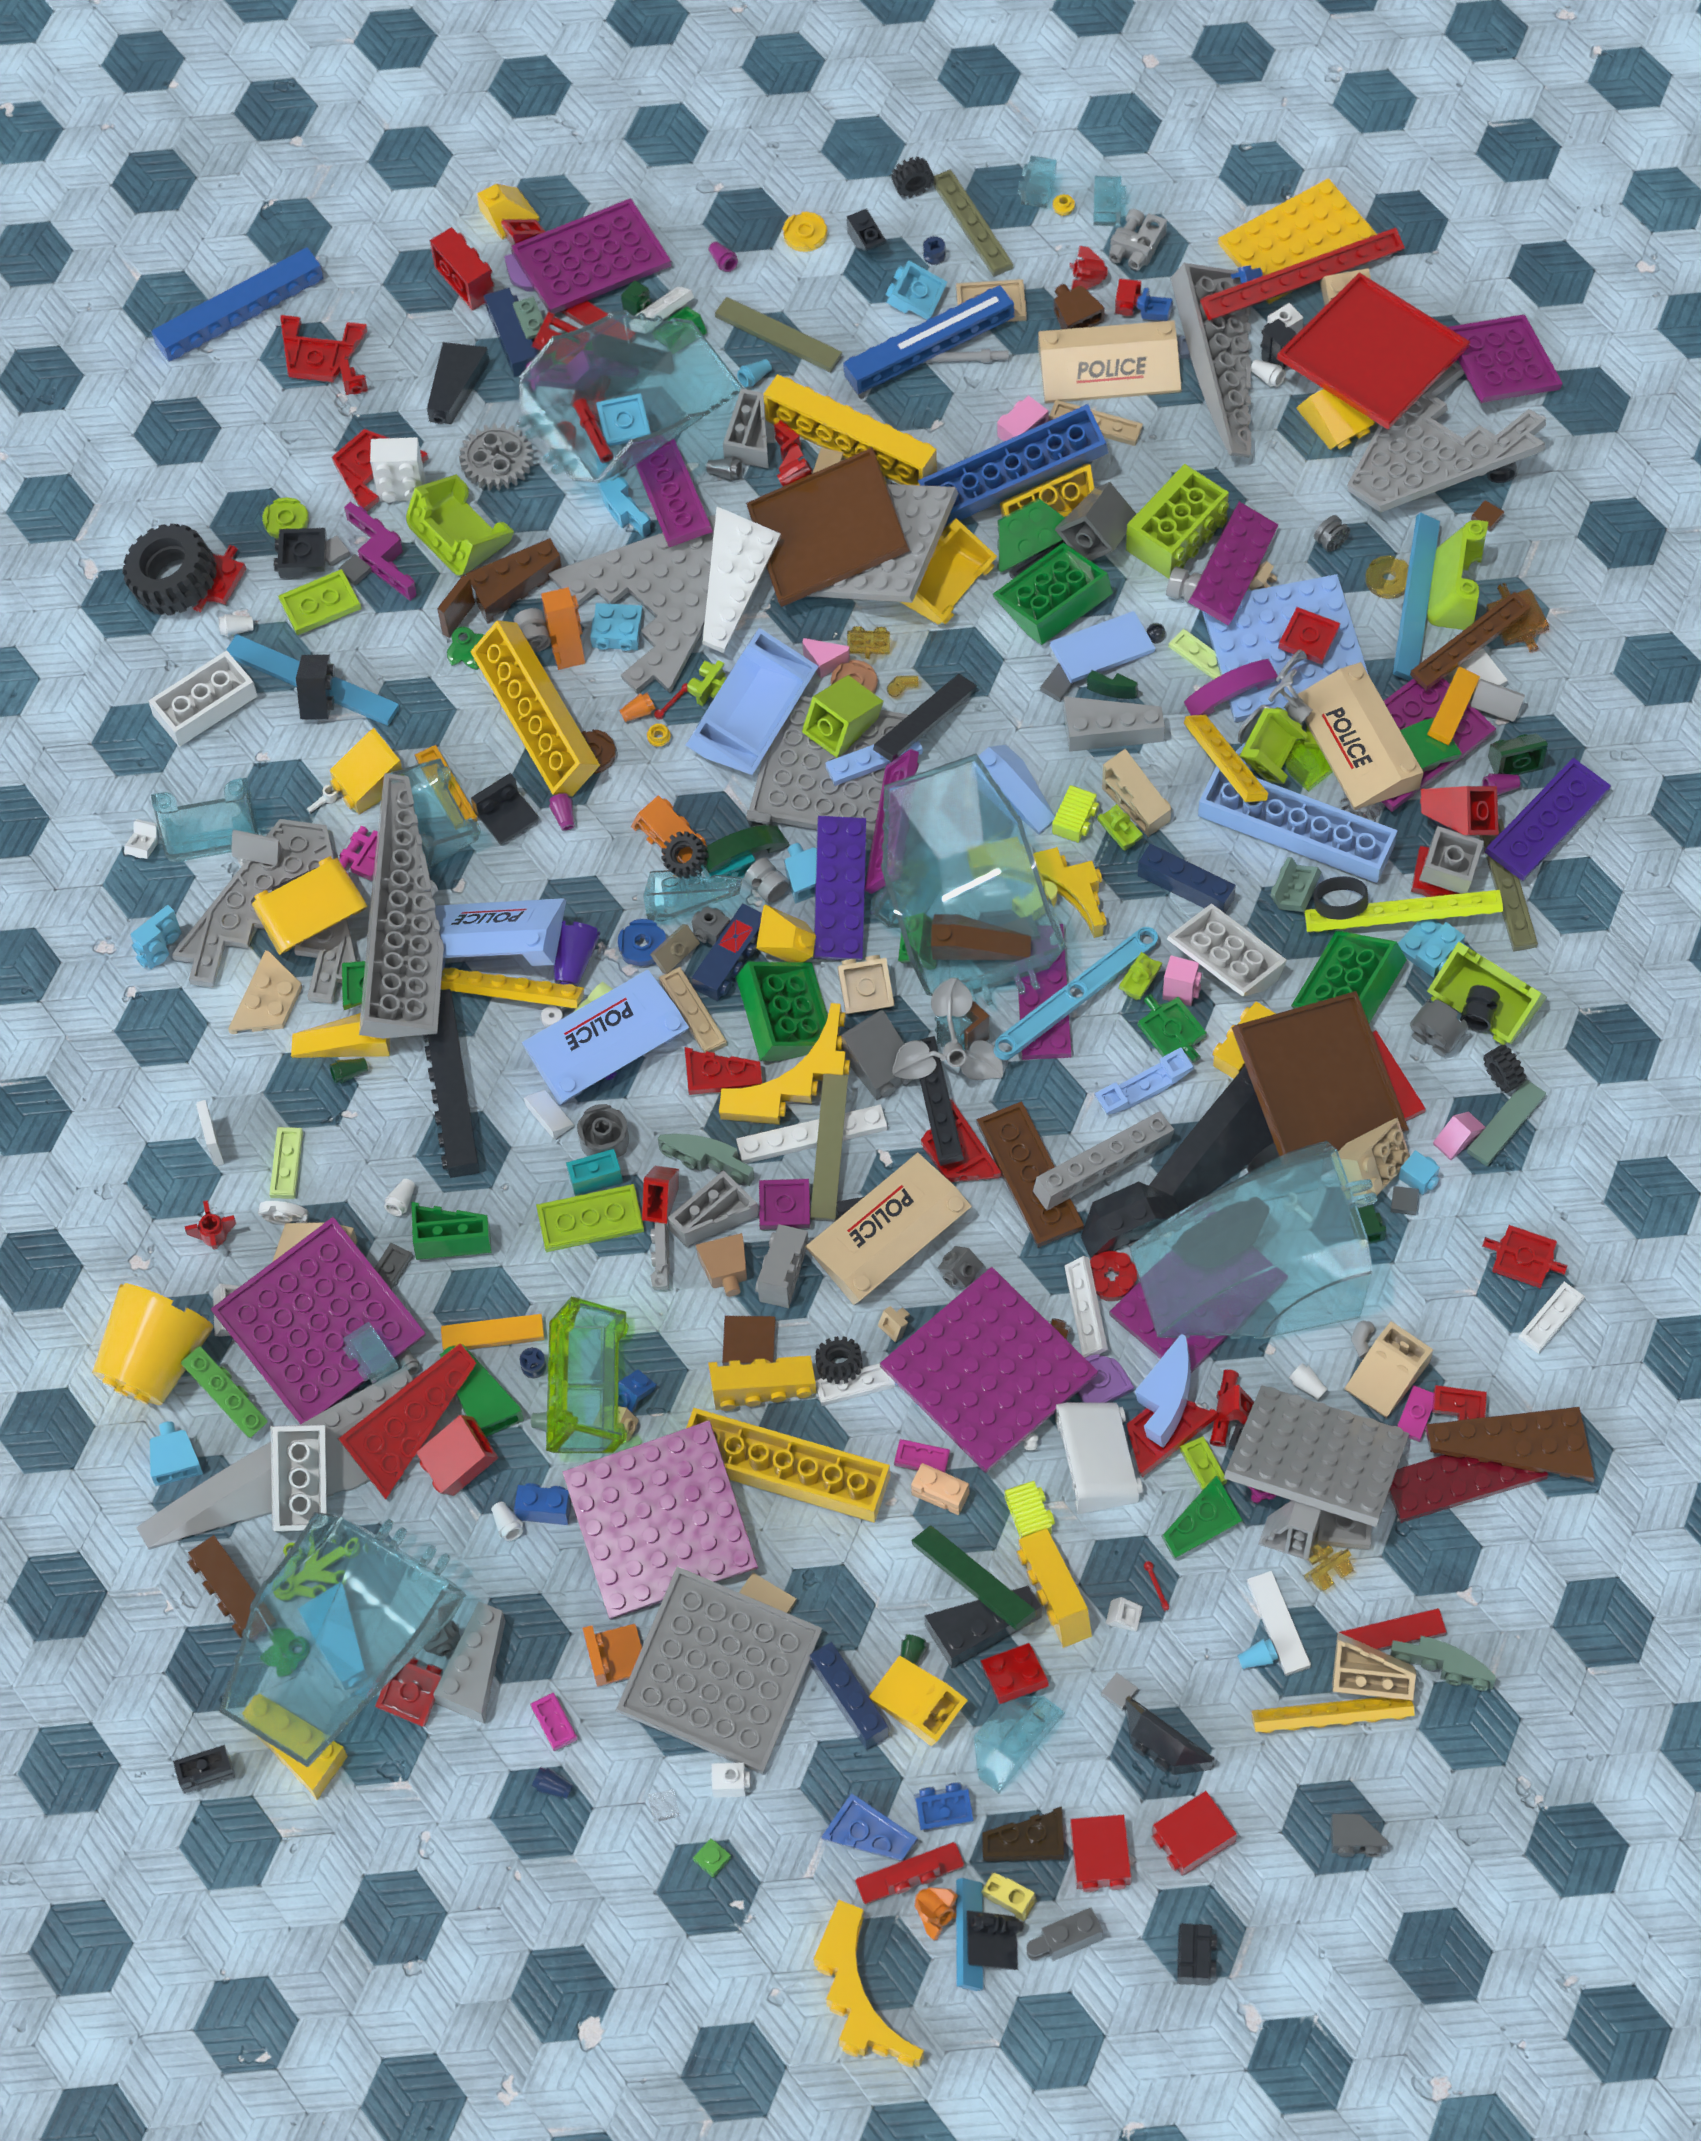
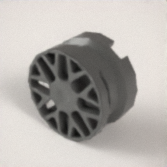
[1314,515,1351,552]

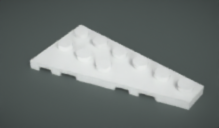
[702,507,781,653]

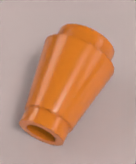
[619,693,656,722]

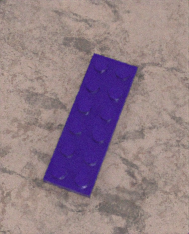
[1485,758,1611,881]
[813,816,866,961]

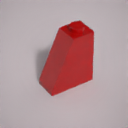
[642,1165,679,1224]

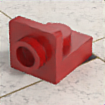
[339,359,368,395]
[774,420,801,460]

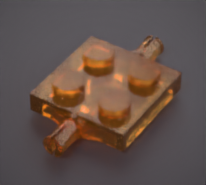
[1486,583,1549,653]

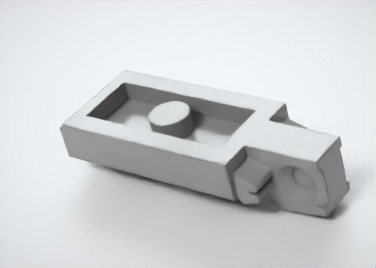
[650,1222,670,1290]

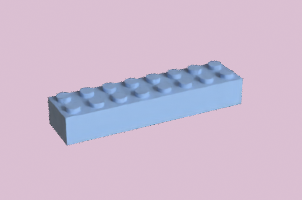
[1198,766,1398,883]

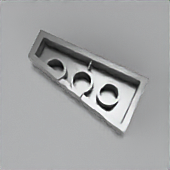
[433,1602,506,1724]

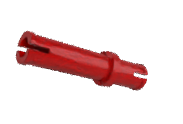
[573,398,614,463]
[1209,1369,1239,1447]

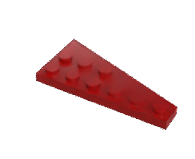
[338,1343,476,1500]

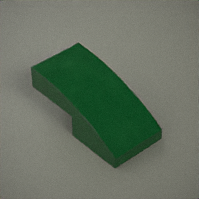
[1087,670,1138,699]

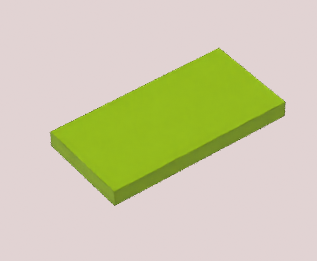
[536,1184,644,1252]

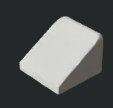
[1106,1597,1143,1631]

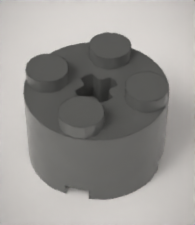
[1410,999,1468,1057]
[577,1104,629,1158]

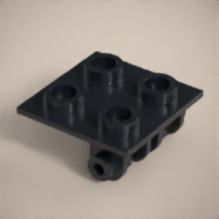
[966,1911,1024,1970]

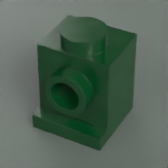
[621,280,653,317]
[1352,1203,1387,1246]

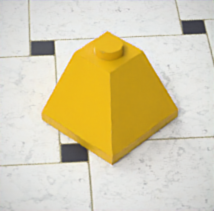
[477,184,540,240]
[756,905,816,962]

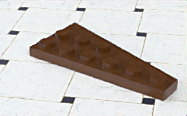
[1425,1407,1595,1482]

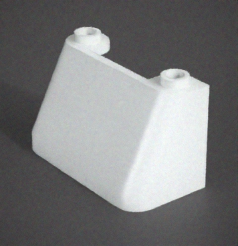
[1056,1402,1143,1514]

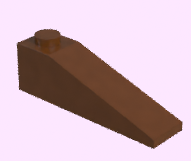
[931,914,1031,960]

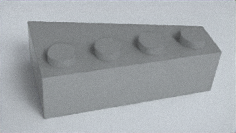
[1063,696,1165,752]

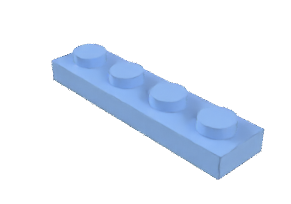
[825,740,923,786]

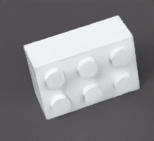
[370,438,425,503]

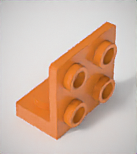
[582,1624,642,1687]

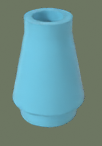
[737,359,772,387]
[1237,1639,1278,1670]

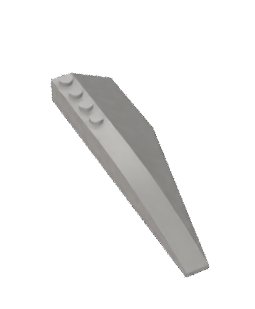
[359,773,444,1039]
[136,1367,441,1550]

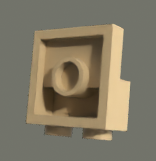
[837,955,894,1015]

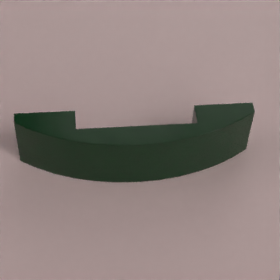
[703,825,790,873]

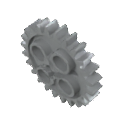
[459,423,534,491]

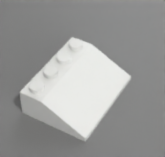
[1167,904,1287,997]

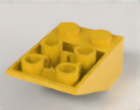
[869,1655,967,1746]

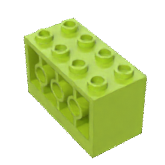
[1126,463,1229,579]

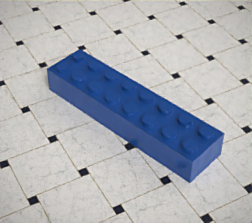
[918,404,1109,528]

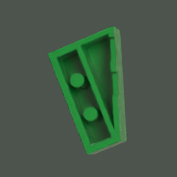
[411,1202,492,1260]

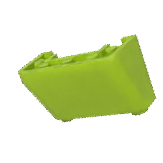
[406,474,514,576]
[1427,520,1488,630]
[1427,942,1547,1045]

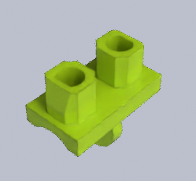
[687,660,727,706]
[1097,804,1143,851]
[1119,952,1162,1000]

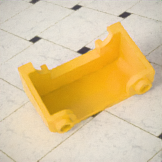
[900,518,997,625]
[251,856,368,955]

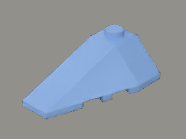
[972,745,1055,835]

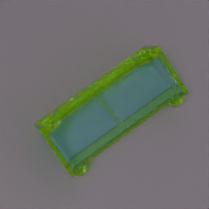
[546,1296,628,1453]

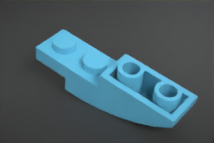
[595,457,651,538]

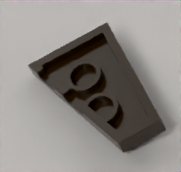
[982,1806,1064,1862]

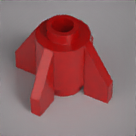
[1069,245,1108,290]
[777,446,813,486]
[184,1200,236,1250]

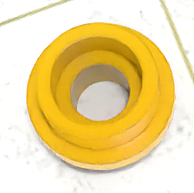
[1053,194,1075,216]
[647,723,671,747]

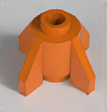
[914,1887,958,1940]

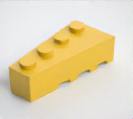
[1000,464,1094,518]
[708,1355,816,1411]
[1016,1528,1092,1648]
[242,1694,347,1800]

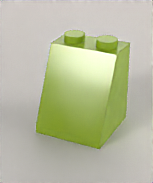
[802,675,884,758]

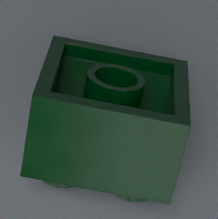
[1488,733,1548,775]

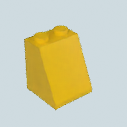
[1296,389,1375,450]
[330,728,404,815]

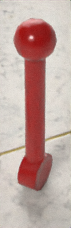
[654,683,688,720]
[1143,1561,1169,1611]

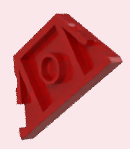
[921,1099,1001,1182]
[1127,1400,1218,1478]

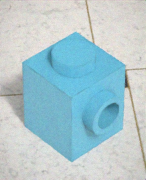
[1398,1150,1440,1195]

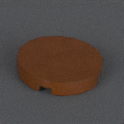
[581,730,616,774]

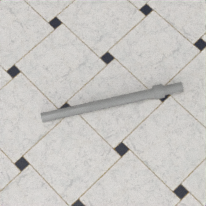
[925,349,1009,363]

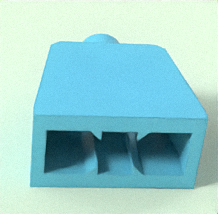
[784,843,816,904]
[150,1421,203,1486]

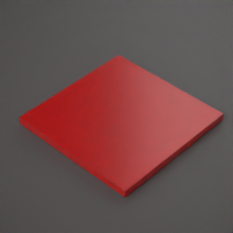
[1277,272,1470,430]

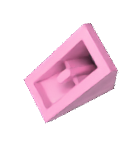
[802,638,850,678]
[1433,1111,1486,1160]

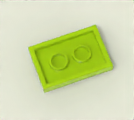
[278,569,361,636]

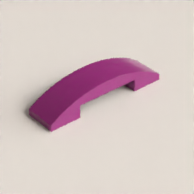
[1184,659,1278,716]

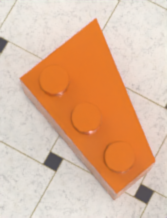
[541,587,585,670]
[631,795,706,863]

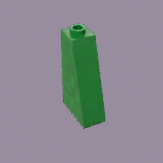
[439,1344,524,1437]

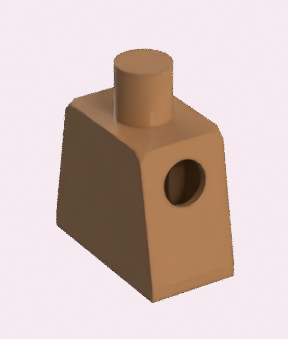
[696,1233,747,1297]

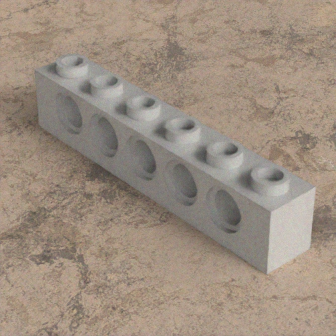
[1033,1111,1174,1210]

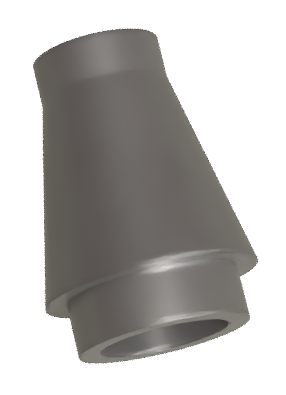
[706,457,742,480]

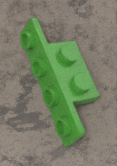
[181,1346,267,1438]

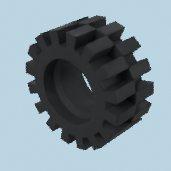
[891,157,934,198]
[661,831,709,879]
[1483,1045,1526,1093]
[815,1336,863,1384]

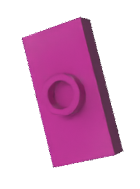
[1397,1386,1433,1442]
[894,1439,950,1473]
[530,1692,578,1751]

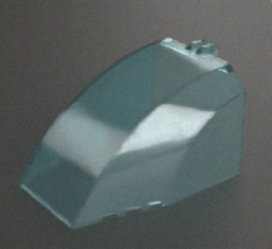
[1130,1141,1378,1339]

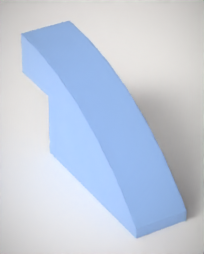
[1135,1334,1191,1448]

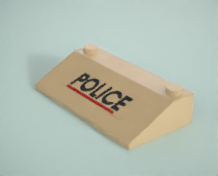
[1038,320,1181,403]
[1298,662,1424,810]
[805,1153,972,1305]

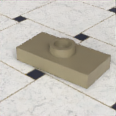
[650,924,700,974]

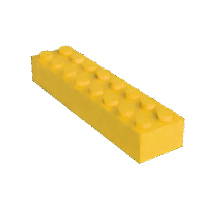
[763,374,937,486]
[471,620,600,796]
[686,1407,891,1523]

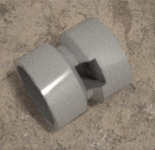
[1166,567,1201,602]
[514,608,551,653]
[744,858,790,904]

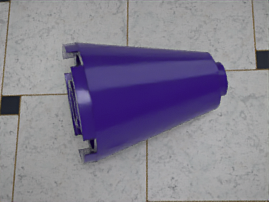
[554,921,600,987]

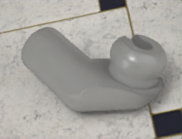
[1351,1320,1374,1359]

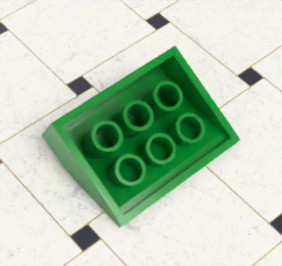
[993,543,1113,645]
[1291,930,1407,1023]
[736,962,828,1061]

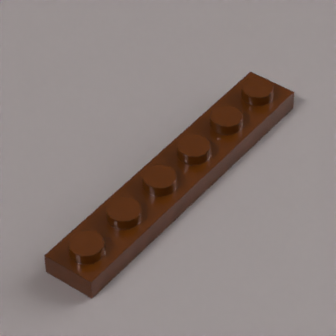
[1410,592,1531,691]

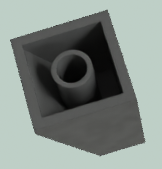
[1055,482,1136,561]
[841,1010,913,1100]

